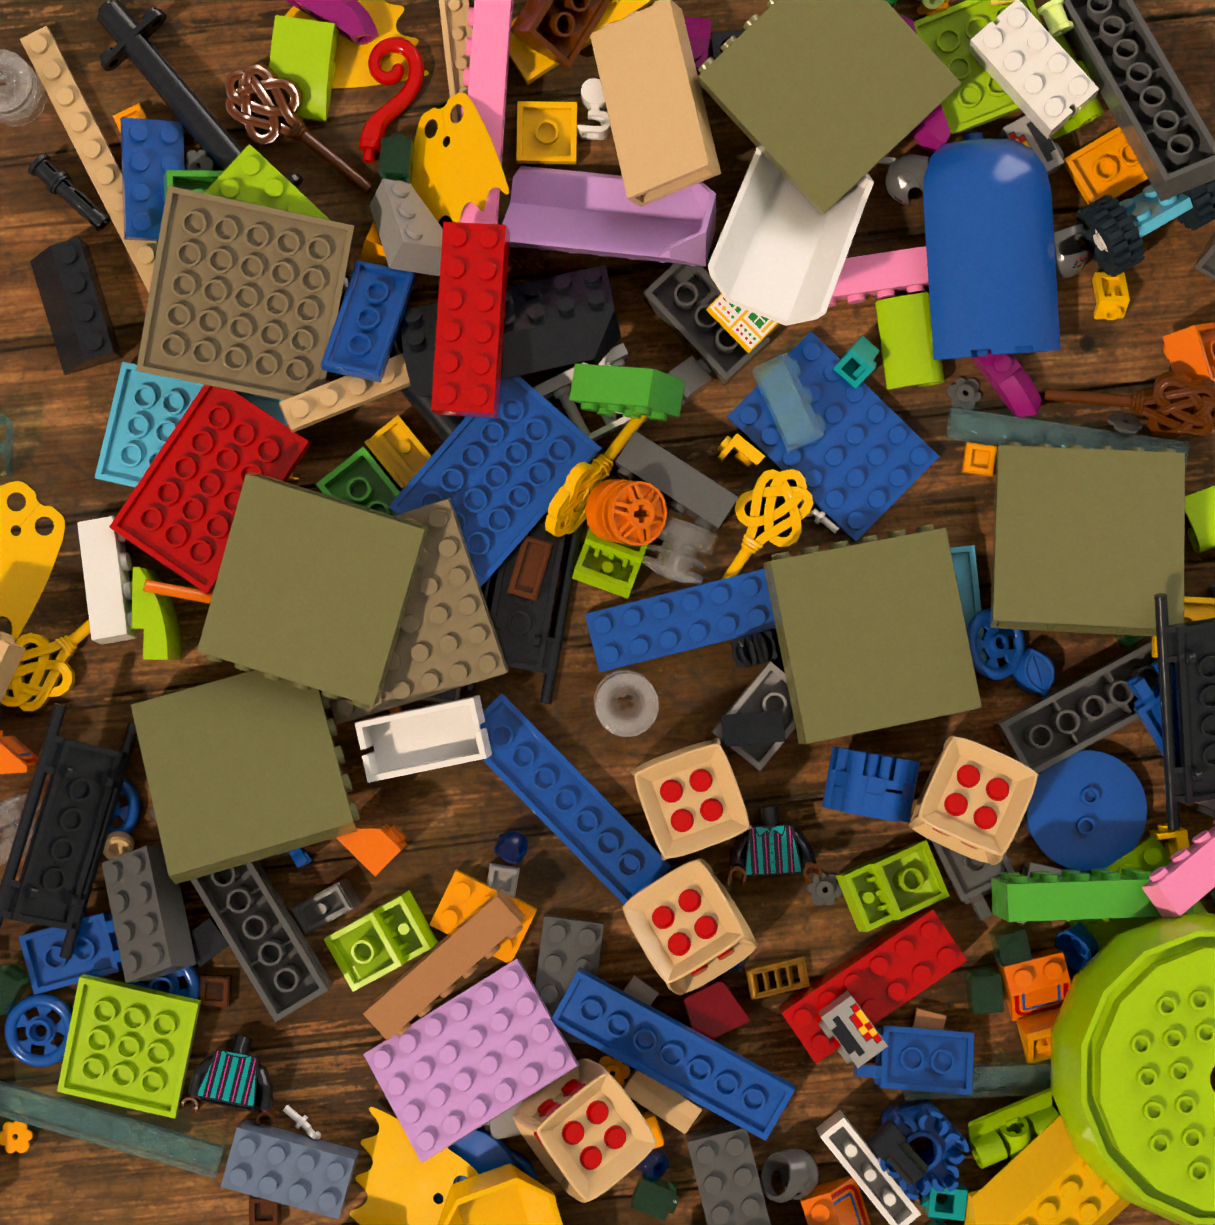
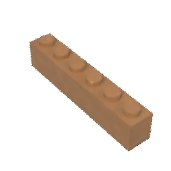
[363,888,525,1041]

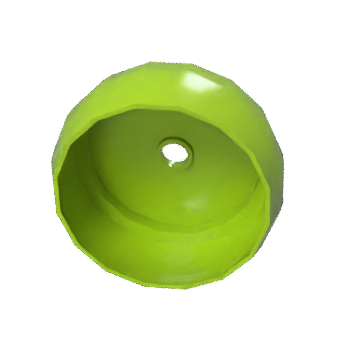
[1051,913,1215,1225]

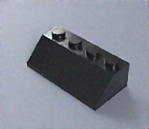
[30,237,123,375]

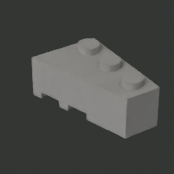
[370,179,443,276]

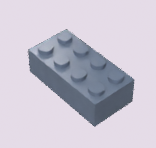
[220,1119,360,1219]

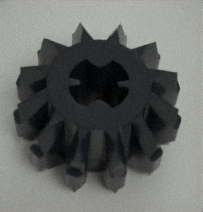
[731,629,781,668]

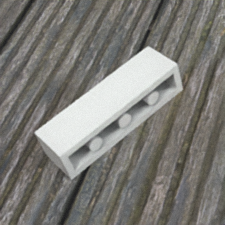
[77,516,137,644]
[816,1109,921,1225]

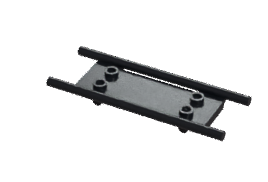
[463,511,584,705]
[1154,593,1215,830]
[0,703,137,959]

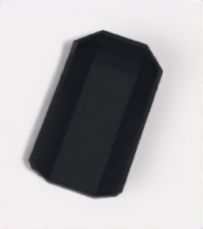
[400,264,621,398]

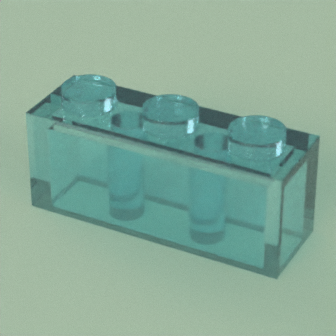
[752,353,826,454]

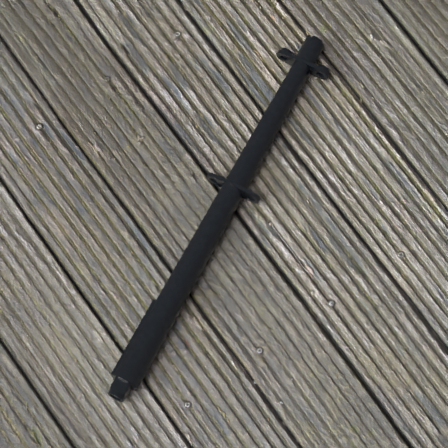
[97,0,466,443]

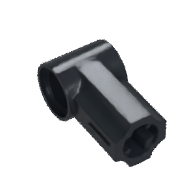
[866,1118,929,1185]

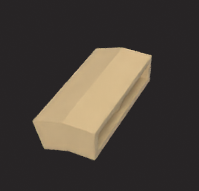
[622,1069,703,1134]

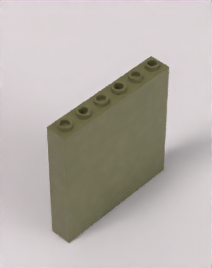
[697,0,961,217]
[990,442,1185,637]
[197,472,430,709]
[763,524,982,744]
[131,670,360,884]

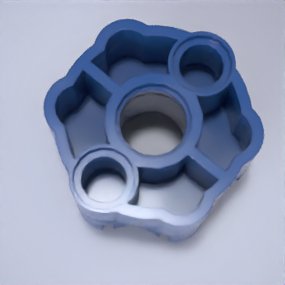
[822,746,920,823]
[872,1098,969,1200]

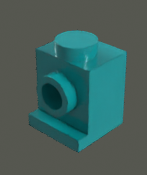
[833,335,880,389]
[919,1182,968,1221]

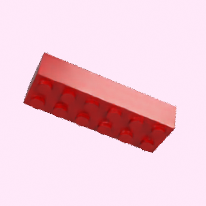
[431,222,510,418]
[778,906,967,1064]

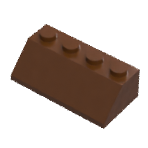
[510,0,611,68]

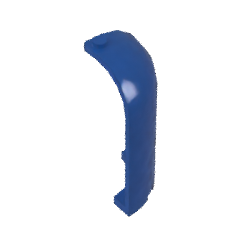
[923,133,1061,360]

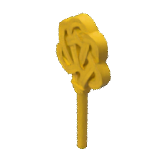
[545,415,648,537]
[720,469,814,580]
[1,619,91,711]

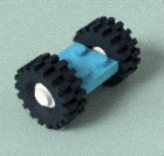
[1076,180,1215,277]

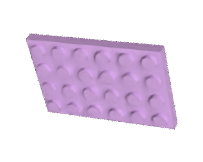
[363,959,580,1163]

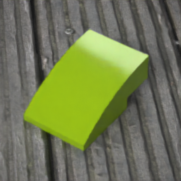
[269,15,339,122]
[572,528,648,599]
[131,567,182,660]
[835,840,949,932]
[324,890,439,992]

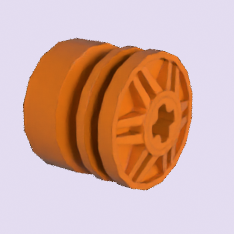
[585,478,667,546]

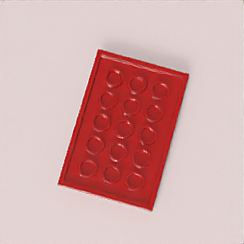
[109,385,312,594]

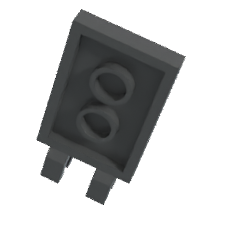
[929,839,1015,920]

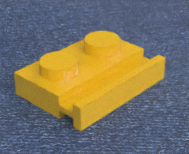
[364,415,431,489]

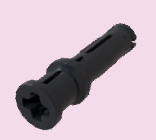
[28,153,111,231]

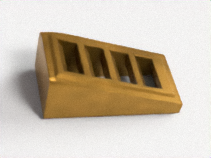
[745,956,810,1000]

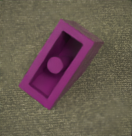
[684,16,711,75]

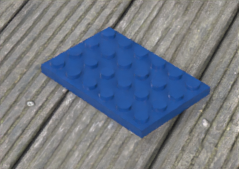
[727,332,940,543]
[388,376,602,587]

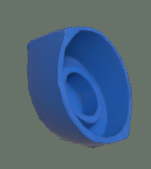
[1012,647,1056,696]
[1055,922,1099,972]

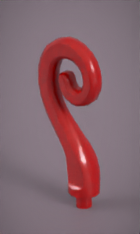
[358,37,424,163]

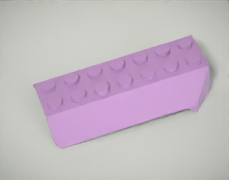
[502,166,716,266]

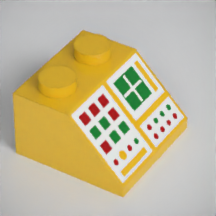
[706,293,781,353]

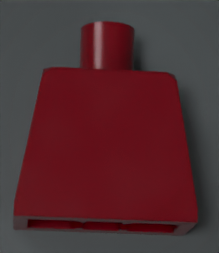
[683,976,750,1039]

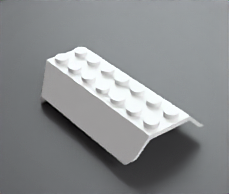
[708,148,874,326]

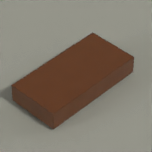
[507,535,553,601]

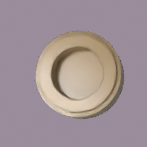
[103,831,134,860]

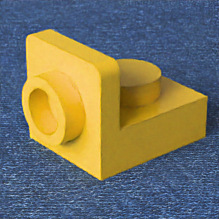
[1092,272,1130,320]
[717,433,765,468]
[1149,823,1190,860]

